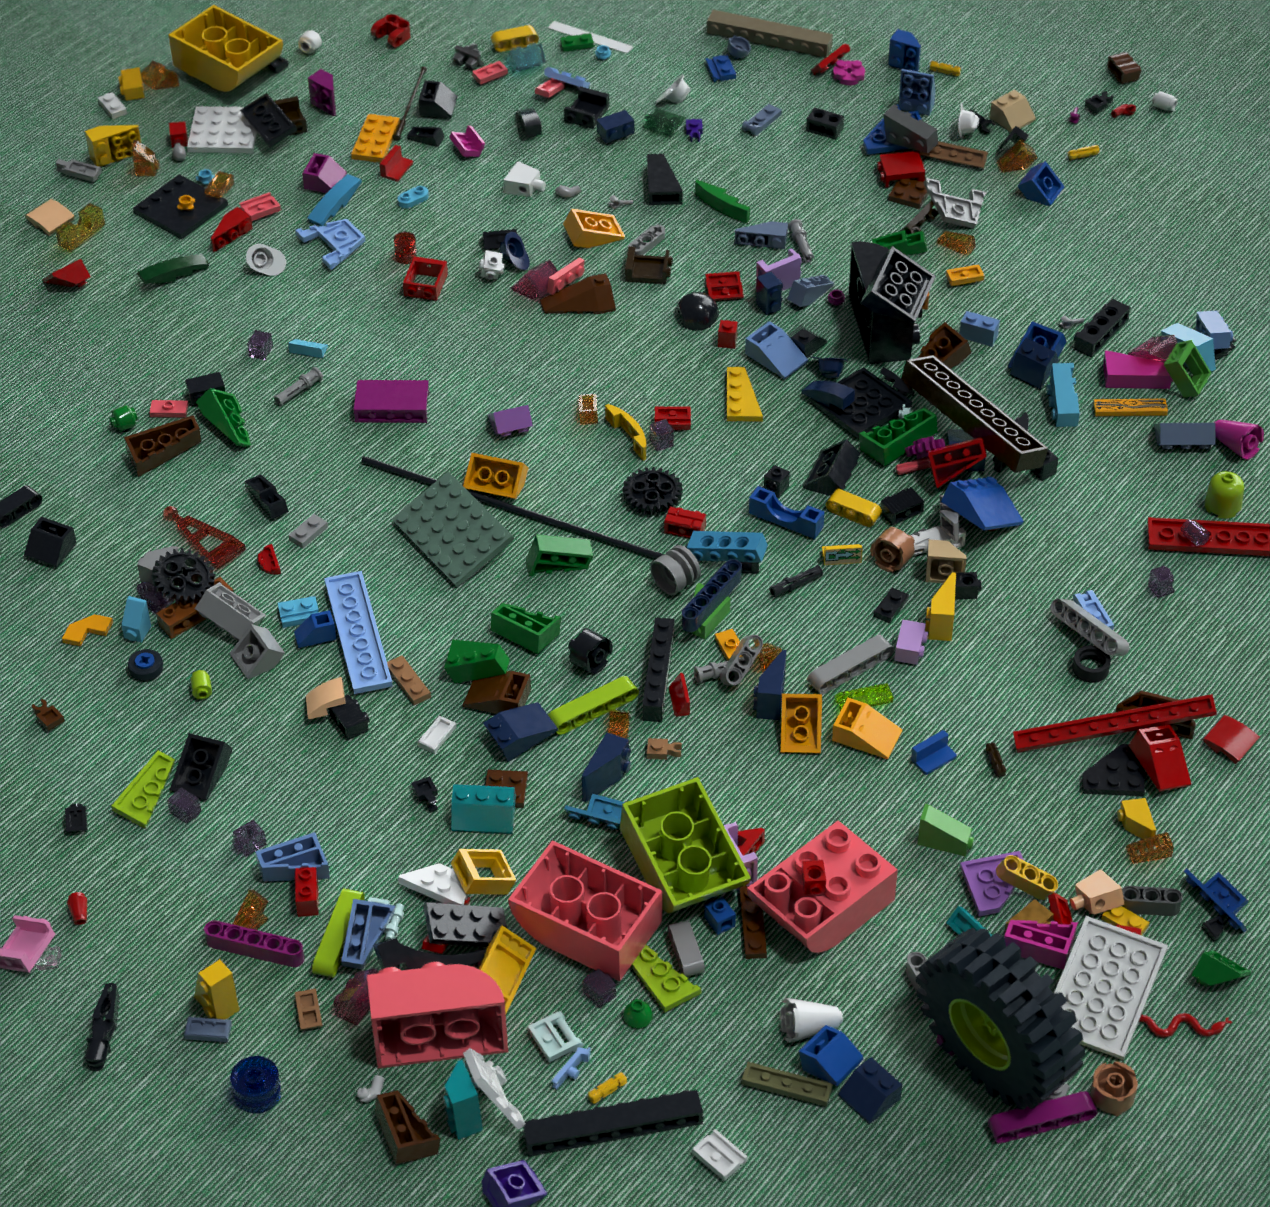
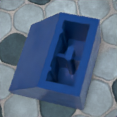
[888,29,921,72]
[799,1025,864,1086]

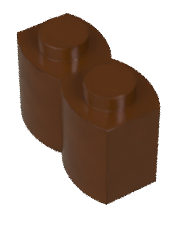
[1107,52,1141,84]

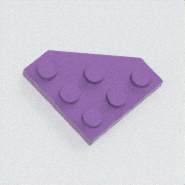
[960,851,1024,916]

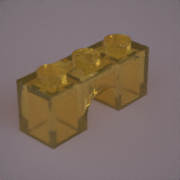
[55,203,105,252]

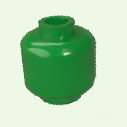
[109,405,138,431]

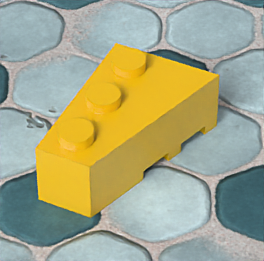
[194,960,239,1020]

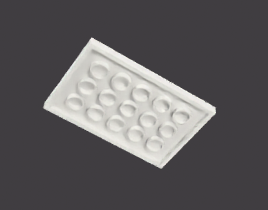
[1054,916,1168,1060]

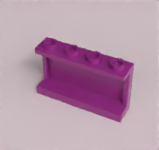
[354,380,430,423]

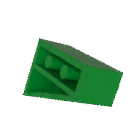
[526,534,593,576]
[490,603,561,654]
[444,640,510,684]

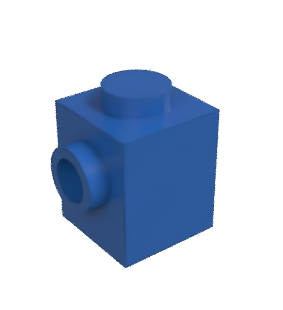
[704,897,736,935]

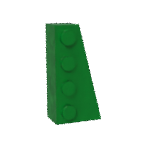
[859,408,937,466]

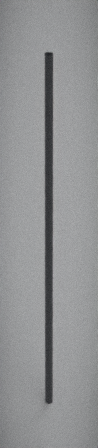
[361,456,665,559]

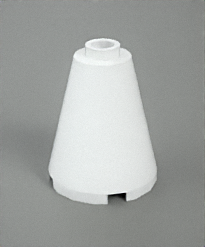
[780,998,843,1042]

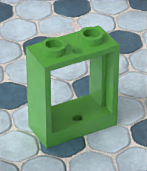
[1164,340,1211,398]

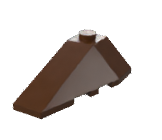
[540,273,616,314]
[918,322,972,369]

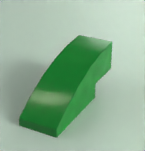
[872,230,928,255]

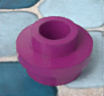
[828,289,845,305]

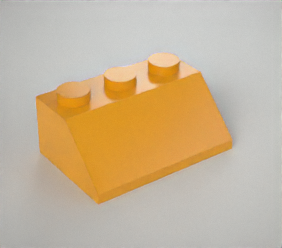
[463,452,528,499]

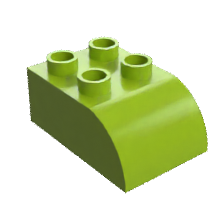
[620,777,751,913]

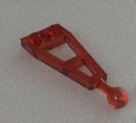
[163,506,246,570]

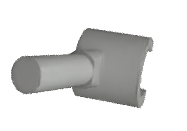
[609,195,633,209]
[1059,315,1084,329]

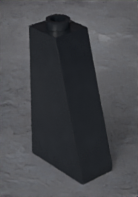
[647,154,683,205]

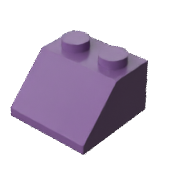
[487,405,533,437]

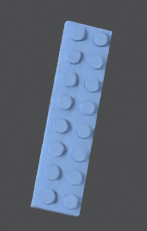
[324,571,393,694]

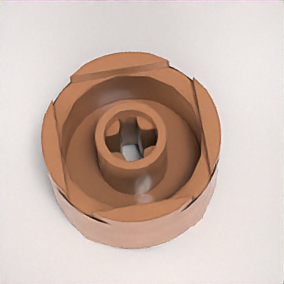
[870,527,915,572]
[1090,1062,1138,1116]

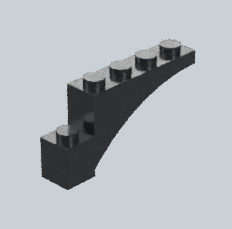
[373,938,487,970]

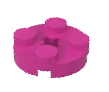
[833,60,865,85]

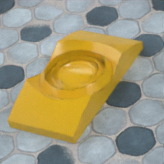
[478,925,537,1013]

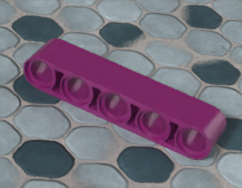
[204,921,305,967]
[987,1091,1098,1144]

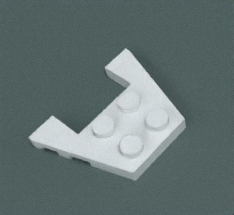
[463,1048,526,1130]

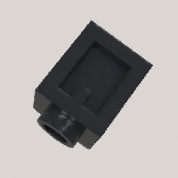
[65,804,88,833]

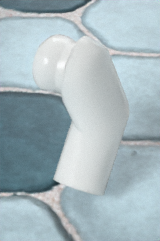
[357,1075,384,1102]

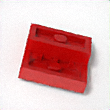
[705,271,744,301]
[1202,715,1260,764]

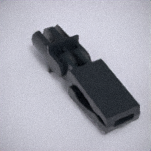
[85,983,120,1072]

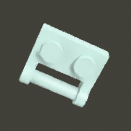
[528,1011,584,1062]

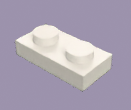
[98,92,127,119]

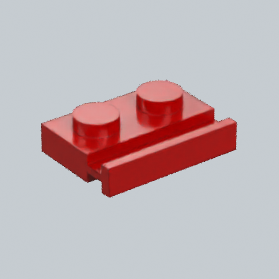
[655,406,691,430]

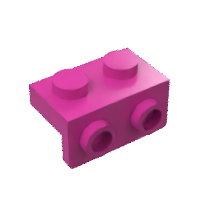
[449,125,485,157]

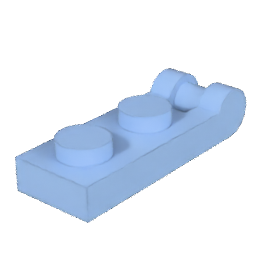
[544,67,590,88]
[1073,590,1114,630]

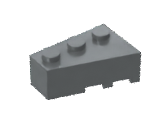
[883,104,938,153]

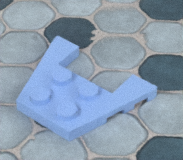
[295,219,365,270]

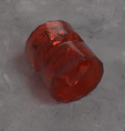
[394,232,417,264]

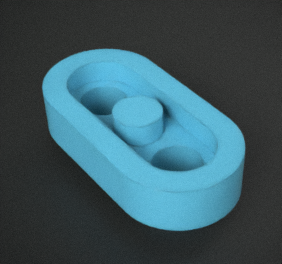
[398,186,429,208]

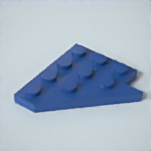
[863,105,922,155]

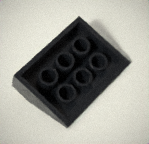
[861,246,936,323]

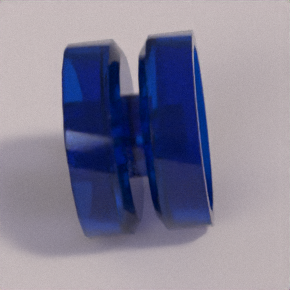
[230,1056,281,1114]

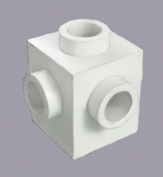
[478,250,504,280]

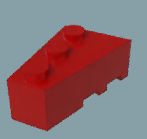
[927,437,987,488]

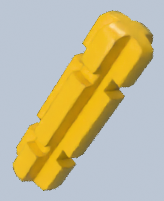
[929,61,961,76]
[1068,145,1100,160]
[587,1072,627,1104]

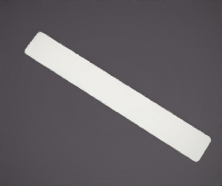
[548,21,633,53]

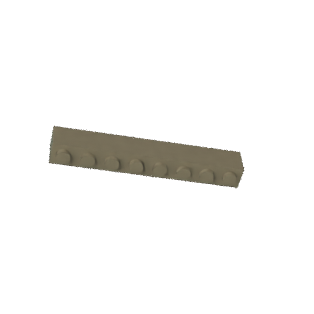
[707,10,833,58]

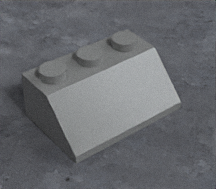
[195,583,266,641]

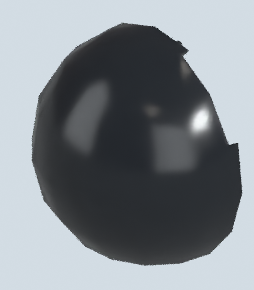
[676,292,719,331]

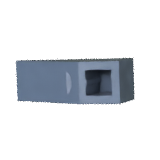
[735,221,788,249]
[787,275,835,307]

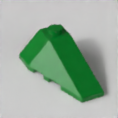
[196,388,251,448]

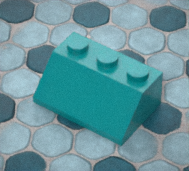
[451,784,516,834]
[443,1060,483,1140]

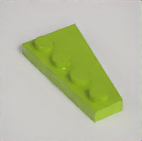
[111,750,175,829]
[631,945,701,1012]

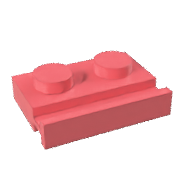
[239,192,281,221]

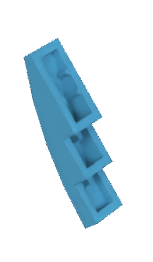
[307,174,362,227]

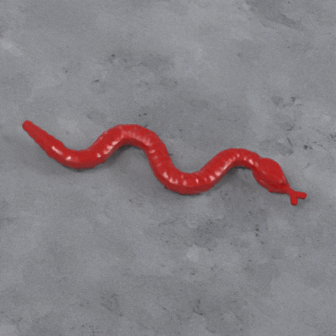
[1139,1013,1232,1038]

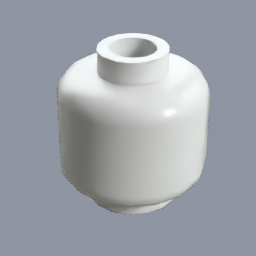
[298,30,322,54]

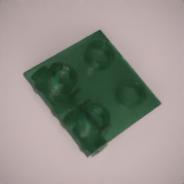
[642,108,686,137]

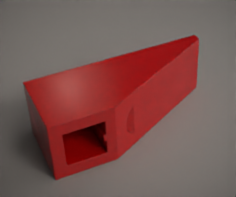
[210,207,253,252]

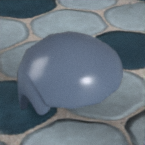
[727,35,751,58]

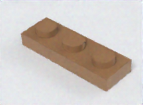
[387,655,431,705]

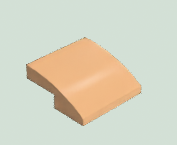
[25,199,75,236]
[306,677,346,719]

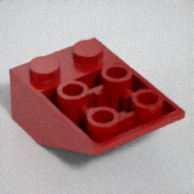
[1129,724,1191,791]

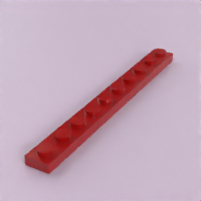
[1013,694,1217,753]

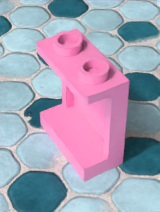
[0,915,55,973]

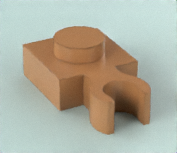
[647,738,682,760]

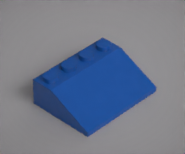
[941,477,1024,530]

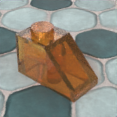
[997,139,1038,173]
[131,140,160,176]

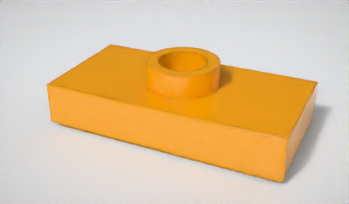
[715,629,743,661]

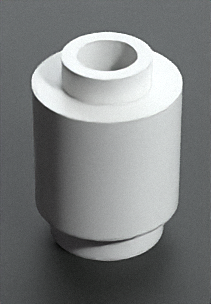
[1152,91,1178,112]

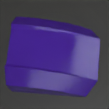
[481,1160,547,1207]

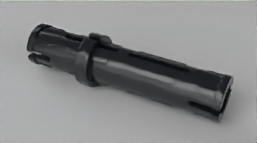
[769,565,823,598]

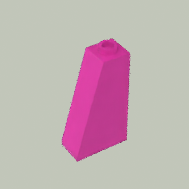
[1103,351,1174,389]

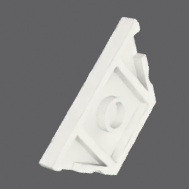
[398,863,469,905]

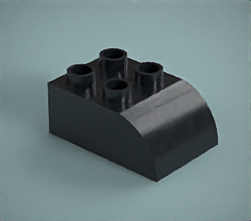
[848,241,922,364]

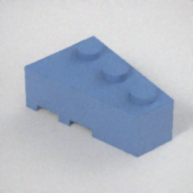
[255,832,330,882]
[342,899,395,970]

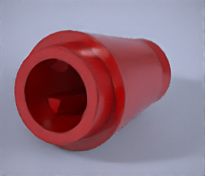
[66,892,87,925]

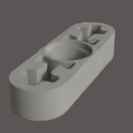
[628,225,665,255]

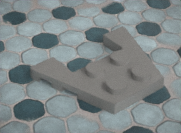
[923,178,986,228]

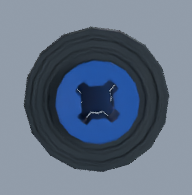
[128,649,163,681]

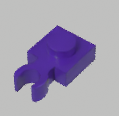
[686,119,703,142]

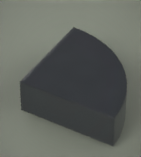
[1202,915,1223,942]

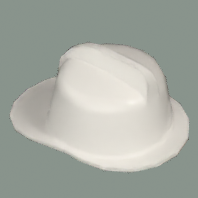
[656,74,691,103]
[958,103,979,138]
[246,244,286,276]

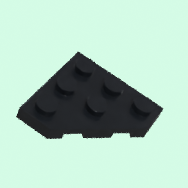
[1082,744,1145,797]

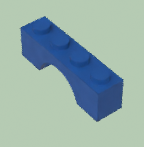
[749,486,824,539]

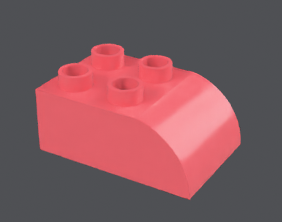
[508,840,662,982]
[367,962,508,1069]

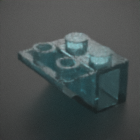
[505,43,547,73]

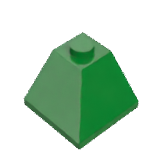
[1192,951,1251,987]

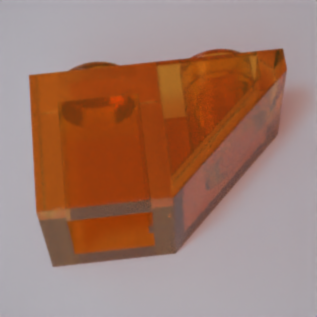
[141,60,179,90]

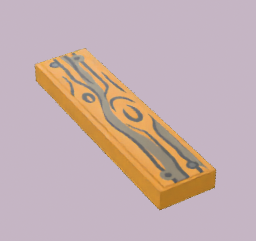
[1093,399,1168,416]

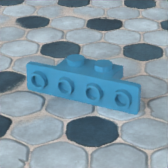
[564,794,626,830]

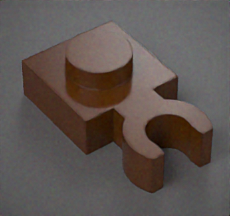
[32,699,65,731]

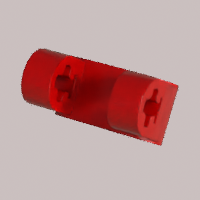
[370,14,411,48]

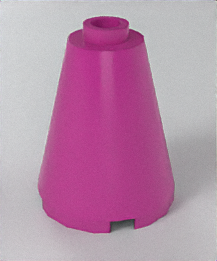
[1214,419,1264,459]

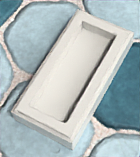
[418,716,456,754]

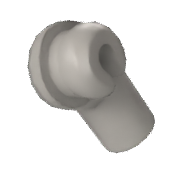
[555,185,581,198]

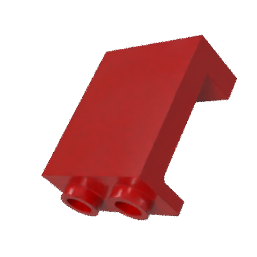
[877,151,926,188]

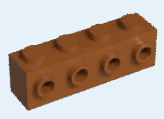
[156,577,233,639]

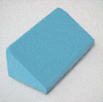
[288,339,328,358]

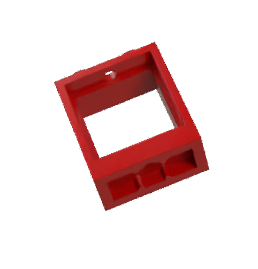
[403,256,448,301]

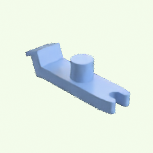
[552,1047,591,1089]

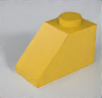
[1117,798,1156,843]

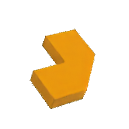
[62,614,113,646]

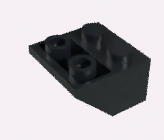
[419,80,457,118]
[24,517,77,568]

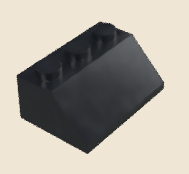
[803,439,860,496]

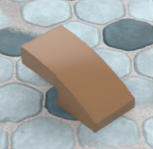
[295,989,322,1031]

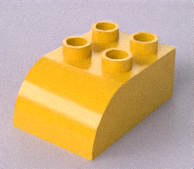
[169,5,283,92]

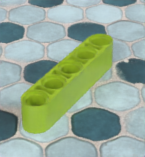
[548,676,639,735]
[312,888,365,978]

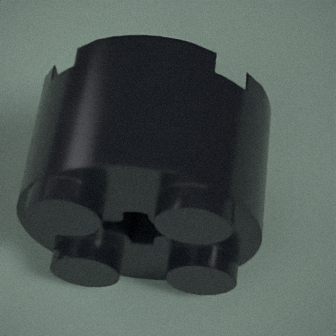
[568,628,613,674]

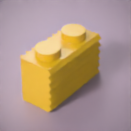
[118,67,145,101]

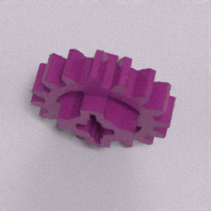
[905,436,945,459]

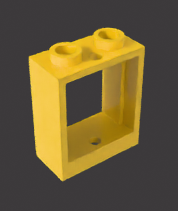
[451,849,516,894]

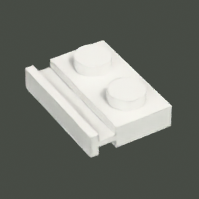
[692,1129,747,1181]

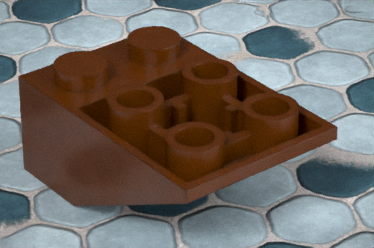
[463,671,531,714]

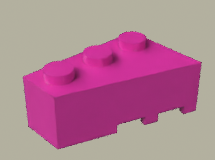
[1004,920,1078,970]

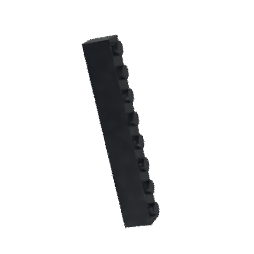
[523,1090,703,1157]

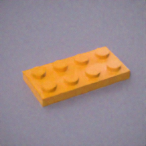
[351,114,400,163]

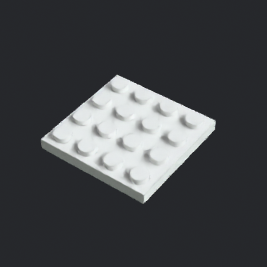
[187,106,257,153]

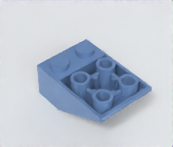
[899,69,935,116]
[745,321,808,379]

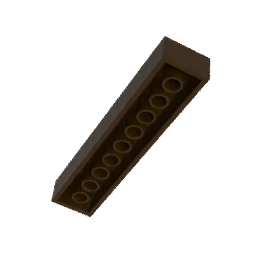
[901,355,1048,473]

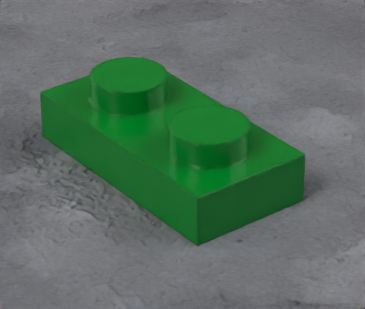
[560,33,594,52]

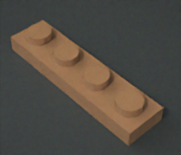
[920,141,988,169]

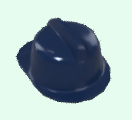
[500,232,530,270]
[809,356,848,378]

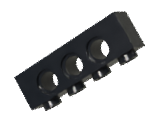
[1074,299,1131,358]

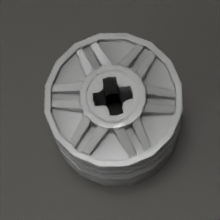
[650,545,701,596]

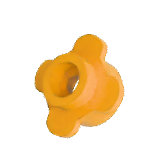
[177,195,195,210]

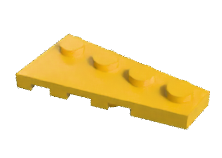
[727,367,763,422]

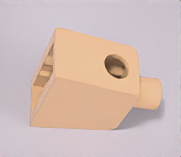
[1070,869,1124,914]

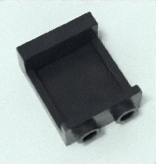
[564,86,610,129]

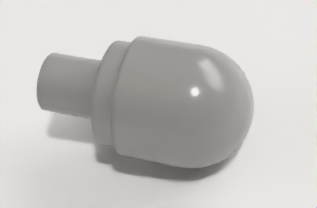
[172,143,186,161]

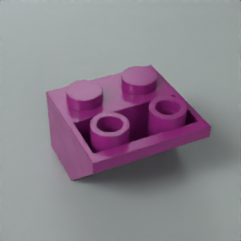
[308,69,336,116]
[302,153,347,193]

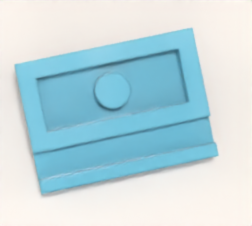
[278,596,319,628]

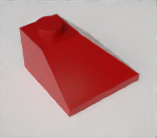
[43,259,91,287]

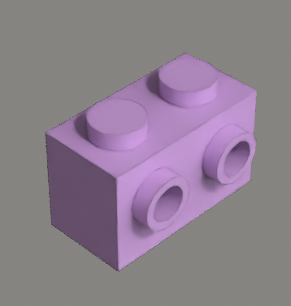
[895,620,928,665]

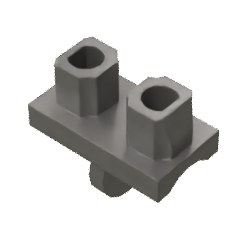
[453,43,483,70]

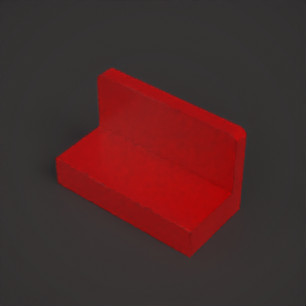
[379,145,413,182]

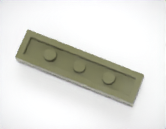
[741,1062,833,1107]

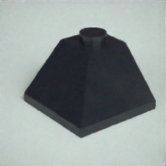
[788,325,827,358]

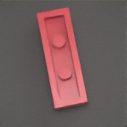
[547,258,585,295]

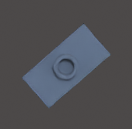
[184,1017,232,1042]

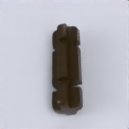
[985,742,1006,777]

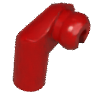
[1111,104,1136,118]

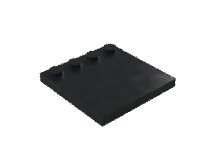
[133,174,228,240]
[810,367,912,439]

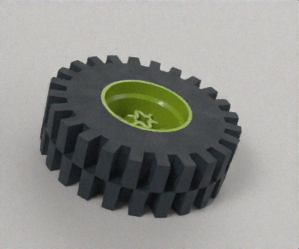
[916,928,1085,1109]

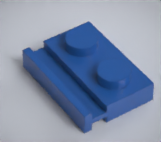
[705,55,736,82]

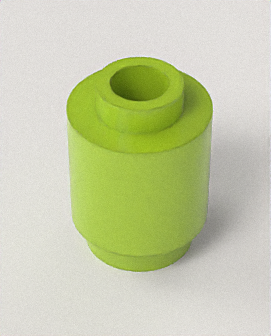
[190,670,212,699]

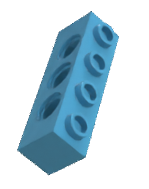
[687,531,768,563]

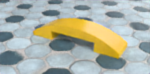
[605,404,646,461]

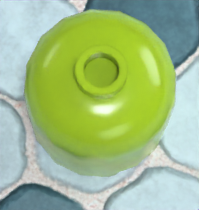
[1204,471,1244,519]

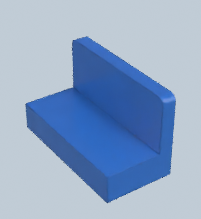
[911,730,957,775]

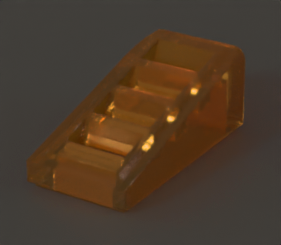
[204,171,234,198]
[937,231,976,255]
[579,394,598,425]
[1126,832,1174,864]

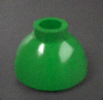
[623,999,653,1029]

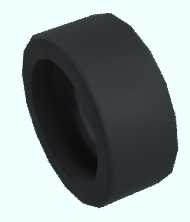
[1072,645,1111,683]

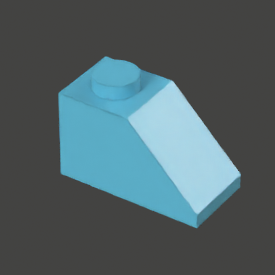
[121,596,151,643]

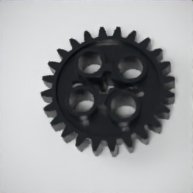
[623,467,683,516]
[152,548,215,605]

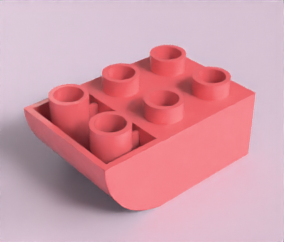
[747,821,898,953]

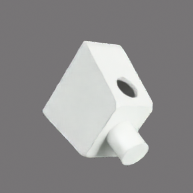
[504,162,546,197]

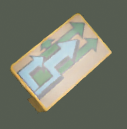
[822,544,862,565]

